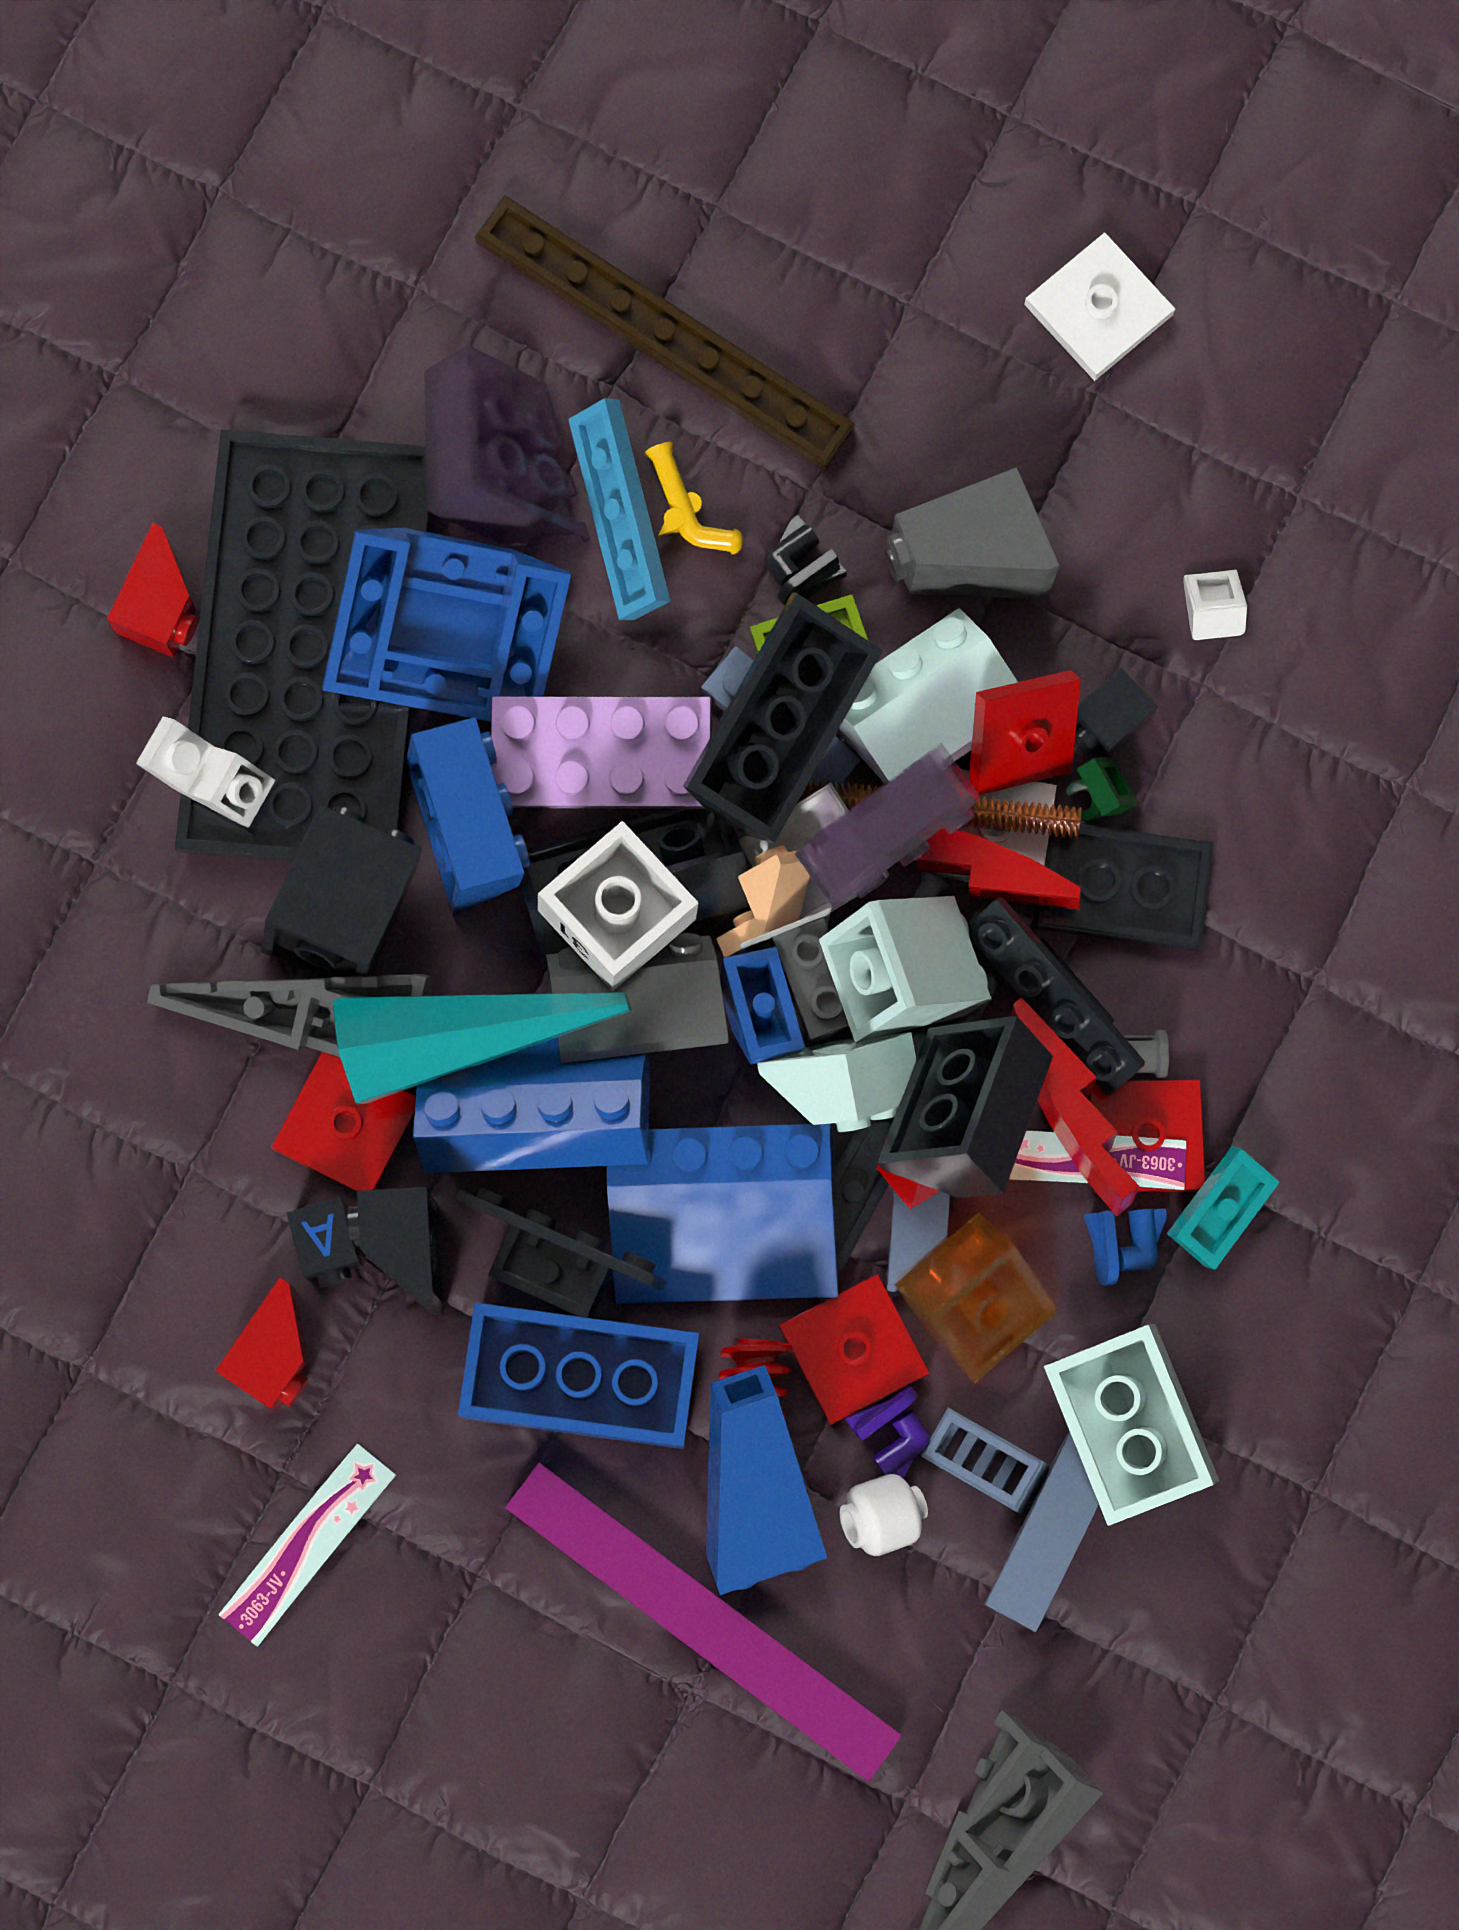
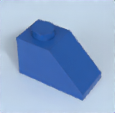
[719,947,805,1064]

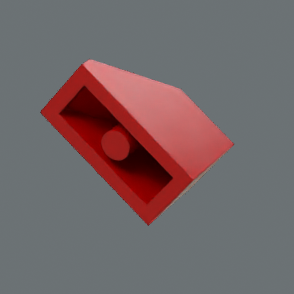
[107,523,198,658]
[215,1278,309,1412]

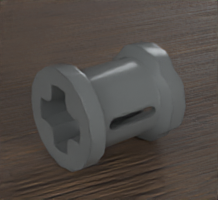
[1119,1030,1169,1078]

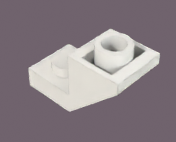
[136,716,275,827]

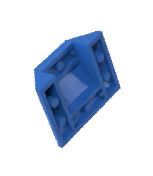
[322,528,571,722]

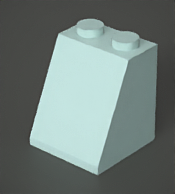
[819,896,991,1043]

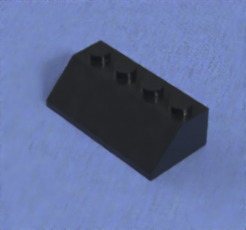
[683,593,883,843]
[520,809,750,964]

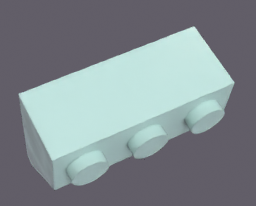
[839,608,1018,798]
[1044,1324,1219,1526]

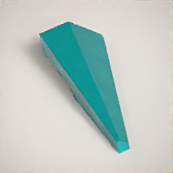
[332,992,632,1104]

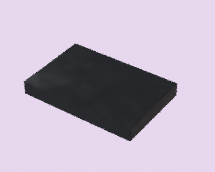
[1037,824,1213,952]

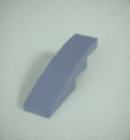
[983,1430,1099,1632]

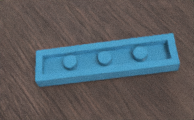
[568,398,671,620]

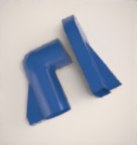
[1083,1209,1167,1285]

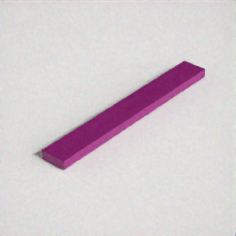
[505,1463,902,1782]

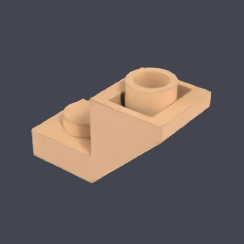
[716,845,814,958]

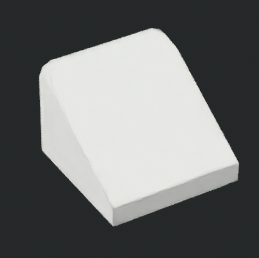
[1183,570,1247,640]

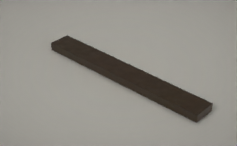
[475,195,855,471]

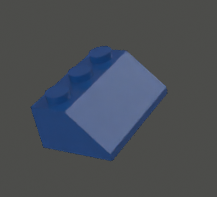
[405,717,529,916]

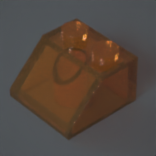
[894,1213,1058,1383]

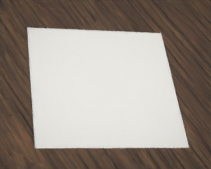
[740,907,831,954]

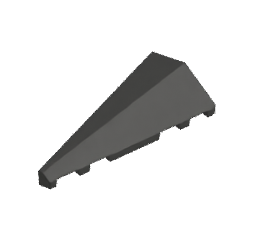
[147,974,432,1057]
[910,1709,1104,1930]

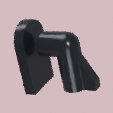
[764,515,847,607]

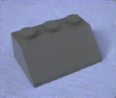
[546,933,728,1063]

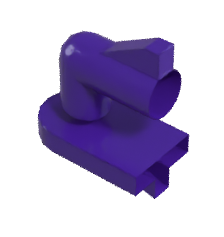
[845,1386,930,1479]

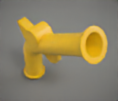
[644,442,743,555]

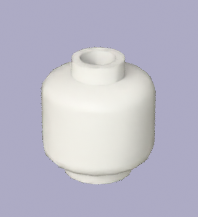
[840,1474,928,1556]

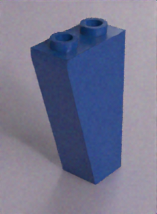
[706,1365,827,1595]

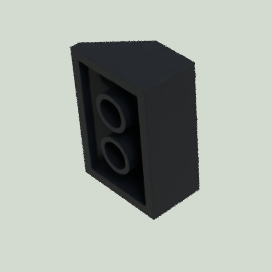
[877,1016,1053,1198]
[348,1187,444,1316]

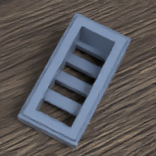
[921,1407,1050,1515]

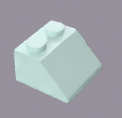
[757,1032,916,1132]

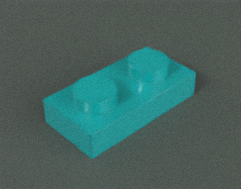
[1167,1146,1280,1270]

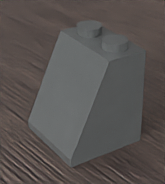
[885,467,1060,599]

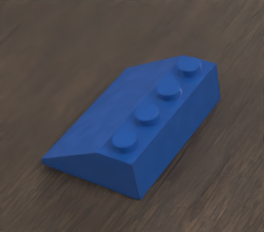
[413,1038,651,1173]
[607,1124,838,1304]

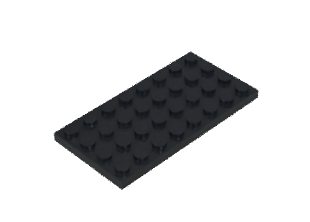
[175,429,436,862]

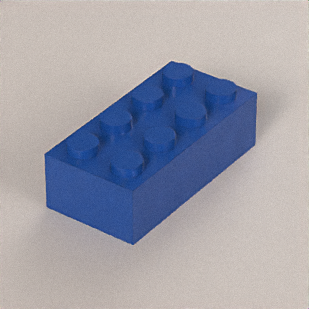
[458,1303,699,1449]

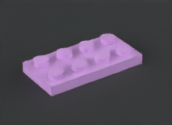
[491,697,712,809]

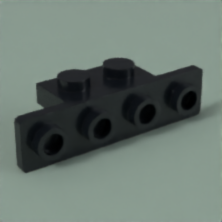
[968,897,1145,1096]
[454,1186,667,1319]

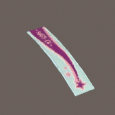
[1009,1131,1186,1190]
[219,1443,396,1647]

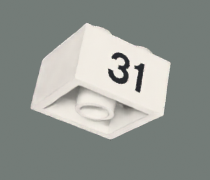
[538,821,698,992]

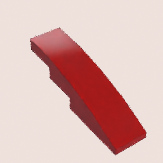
[864,810,1081,910]
[1010,997,1139,1217]

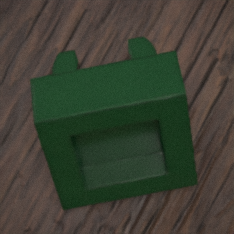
[1065,756,1139,821]

